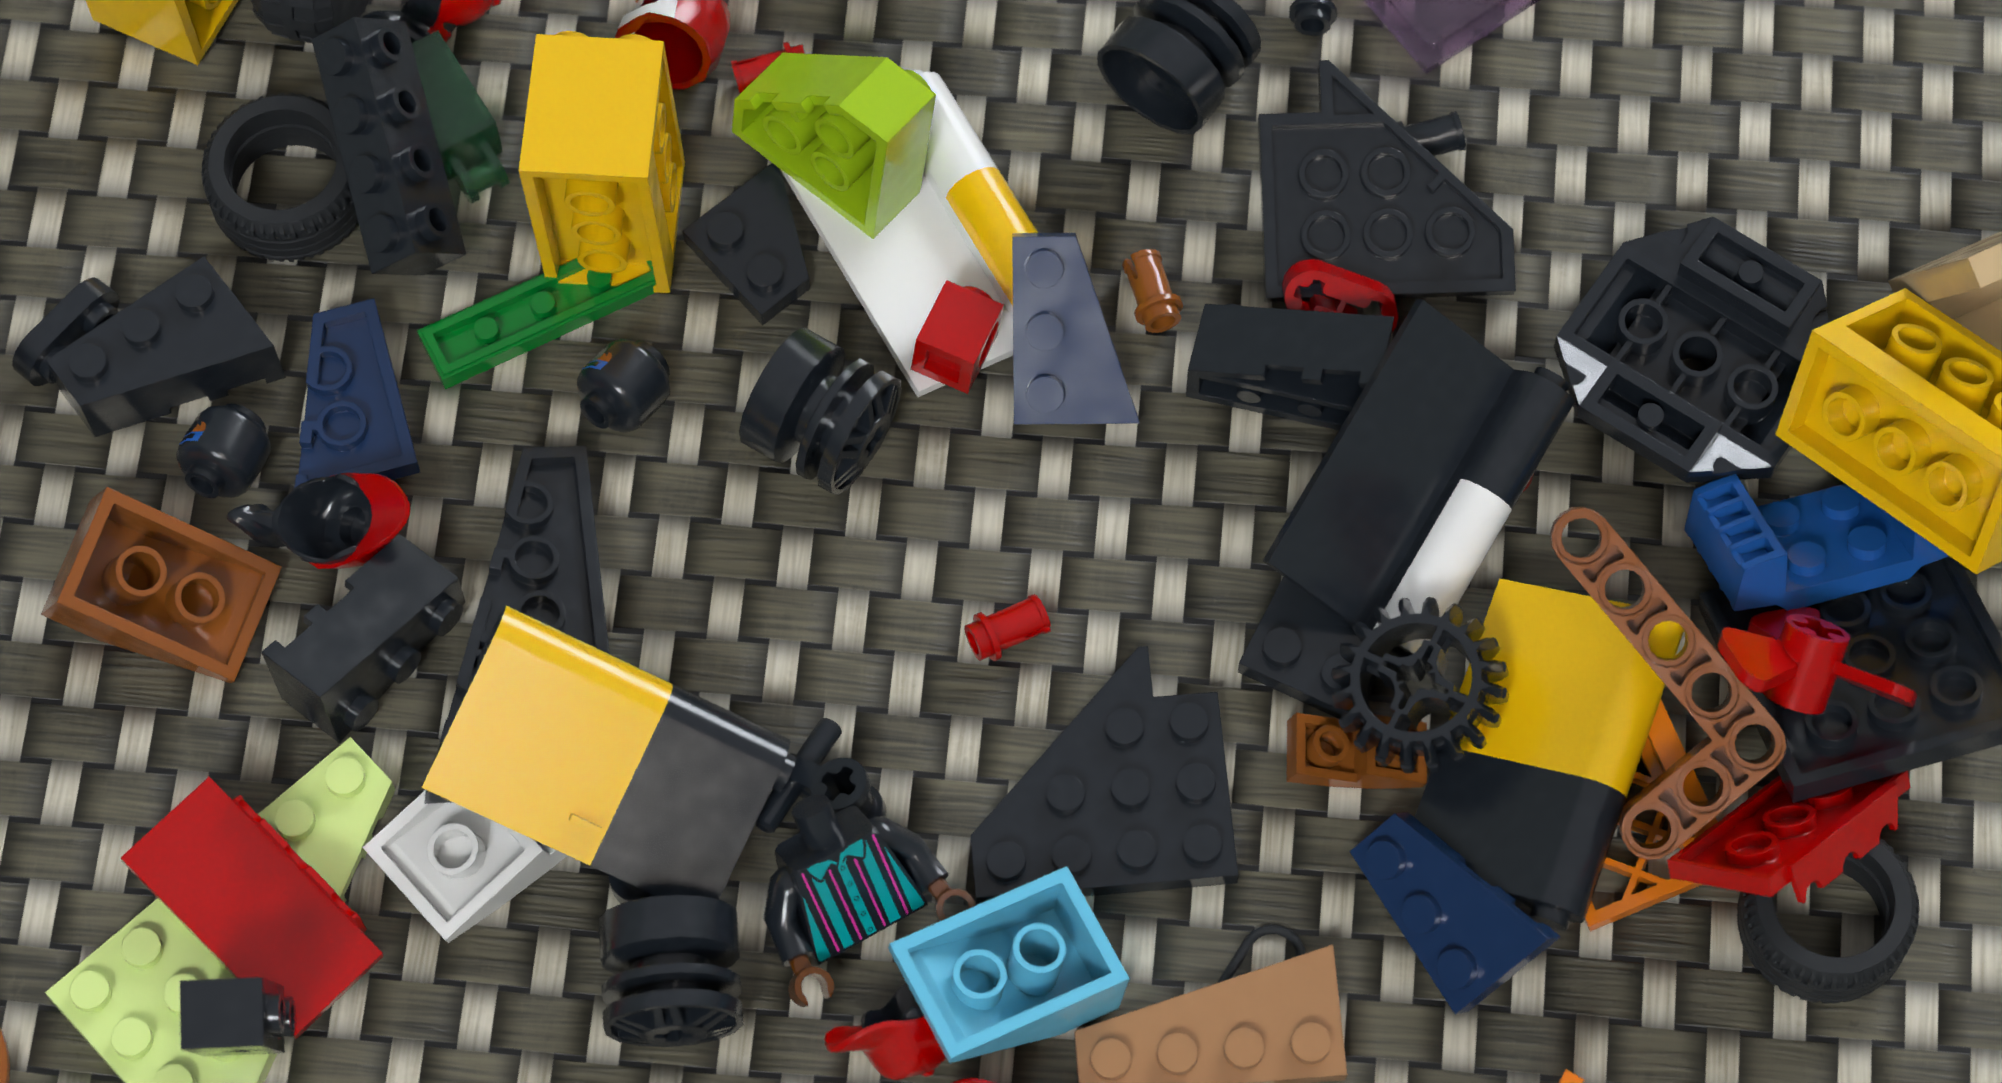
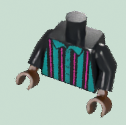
[763,794,975,1007]

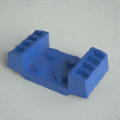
[1684,474,1949,611]

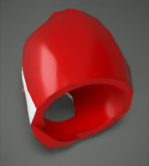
[615,0,730,90]

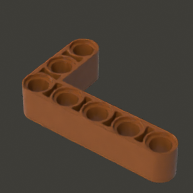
[1550,507,1786,860]

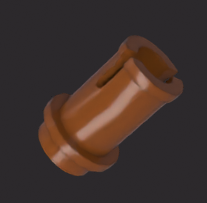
[1122,249,1183,333]

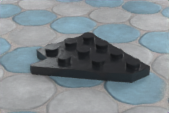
[1258,60,1516,302]
[971,646,1238,905]

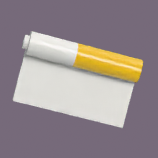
[781,70,1038,398]

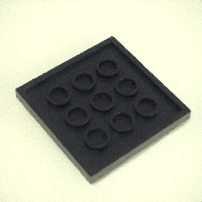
[1699,556,2002,803]

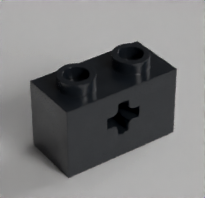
[180,977,296,1056]

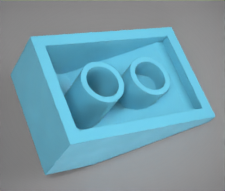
[888,866,1130,1063]

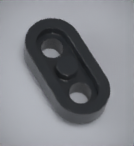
[12,277,120,386]

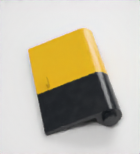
[1415,578,1684,931]
[421,606,796,900]

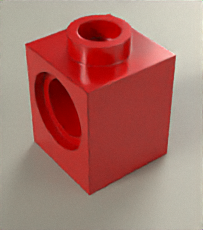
[911,280,1004,394]

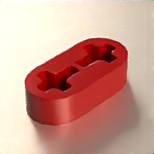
[1282,259,1399,332]

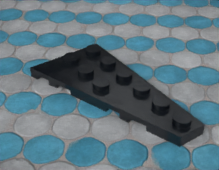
[424,445,610,804]

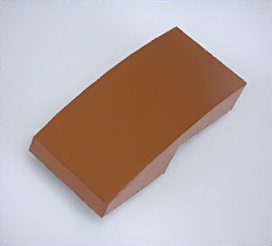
[1287,712,1427,789]

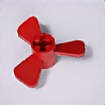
[1718,607,1917,714]

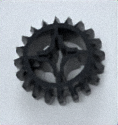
[1331,597,1509,774]

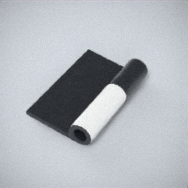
[1263,299,1574,657]

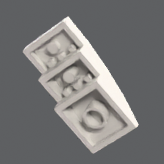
[362,790,568,943]

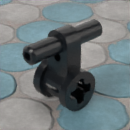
[755,718,886,833]

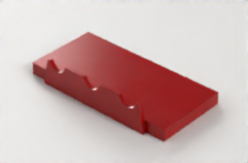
[1667,771,1911,904]
[121,777,384,1039]

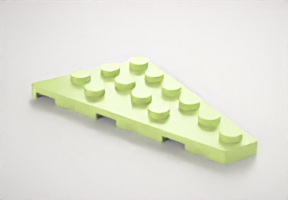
[45,737,395,1083]

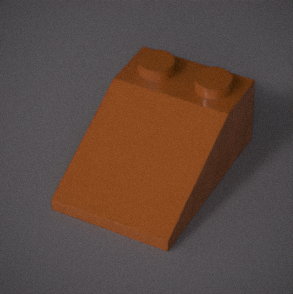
[41,487,282,683]

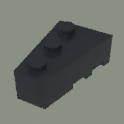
[46,256,286,437]
[1186,304,1394,431]
[261,534,466,743]

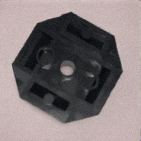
[1554,216,1829,483]

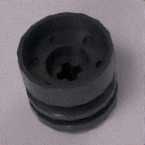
[1097,0,1261,134]
[739,327,902,495]
[599,895,744,1047]

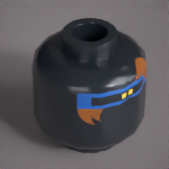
[577,339,670,433]
[176,404,271,498]

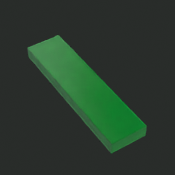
[417,258,656,389]

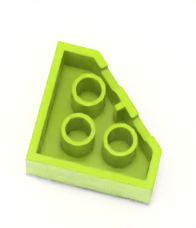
[732,53,936,239]

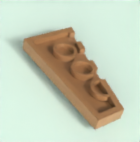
[1074,945,1347,1083]

